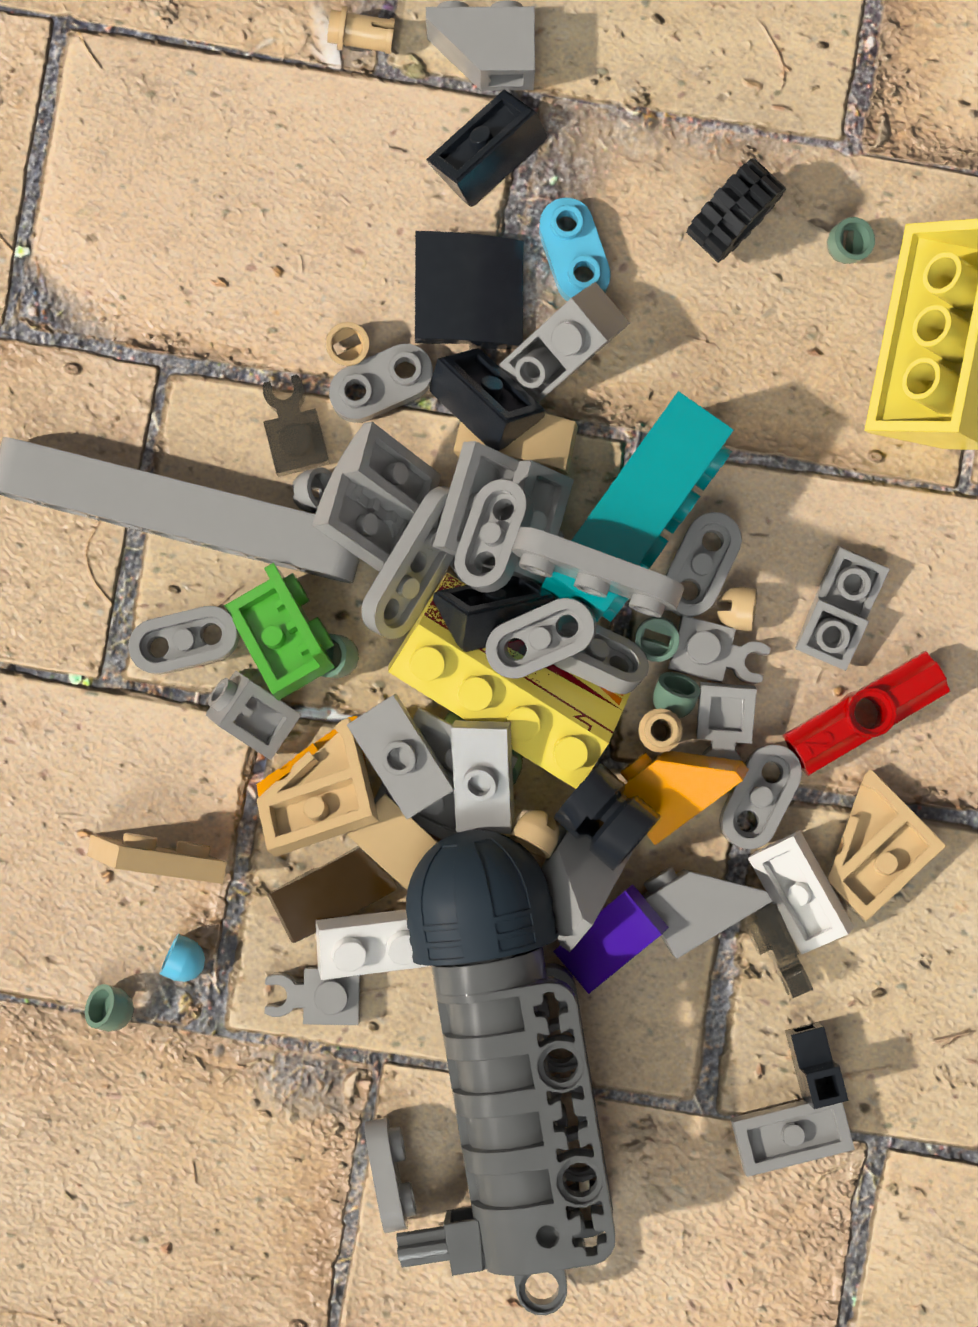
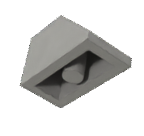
[541,824,635,952]
[642,867,772,959]

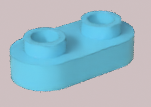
[539,198,611,301]

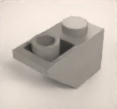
[426,0,535,91]
[499,282,630,403]

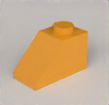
[620,751,749,845]

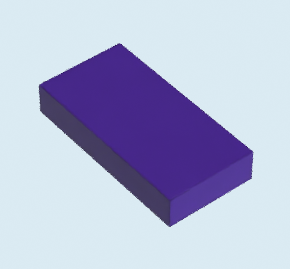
[553,884,669,994]

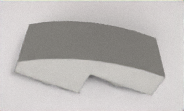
[795,546,890,671]

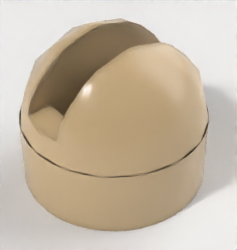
[325,322,369,366]
[717,587,757,631]
[510,810,560,858]

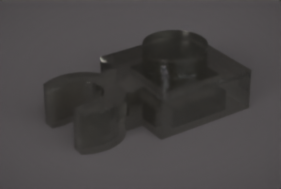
[263,374,330,477]
[746,901,813,998]

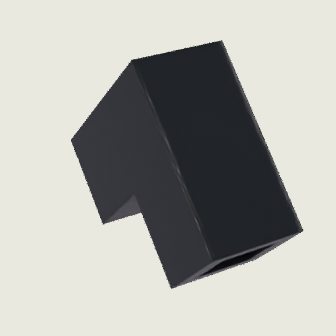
[785,1022,849,1109]

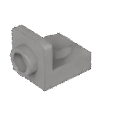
[206,671,301,760]

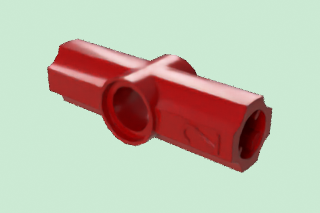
[782,651,950,776]

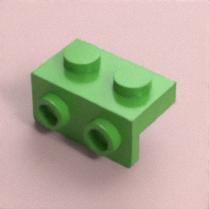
[224,562,335,701]

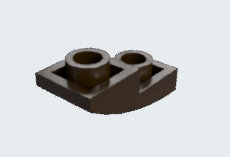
[267,846,398,943]

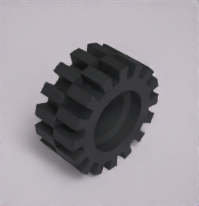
[686,158,786,263]

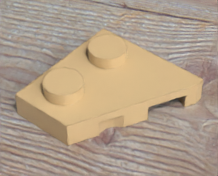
[257,718,379,857]
[827,769,946,923]
[87,833,227,884]

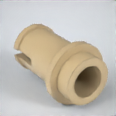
[327,6,395,54]
[638,708,683,753]

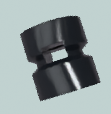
[554,764,661,871]

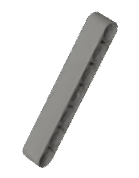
[0,437,360,583]

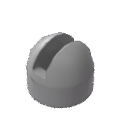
[292,467,332,513]

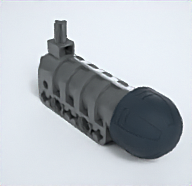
[396,830,615,1315]

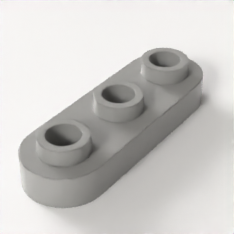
[362,486,455,639]
[512,527,684,618]

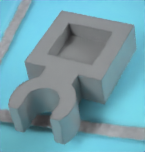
[668,616,771,684]
[696,682,757,761]
[265,966,361,1025]

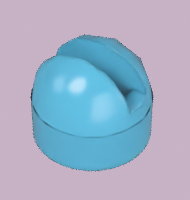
[159,933,205,982]

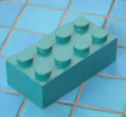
[542,391,734,623]

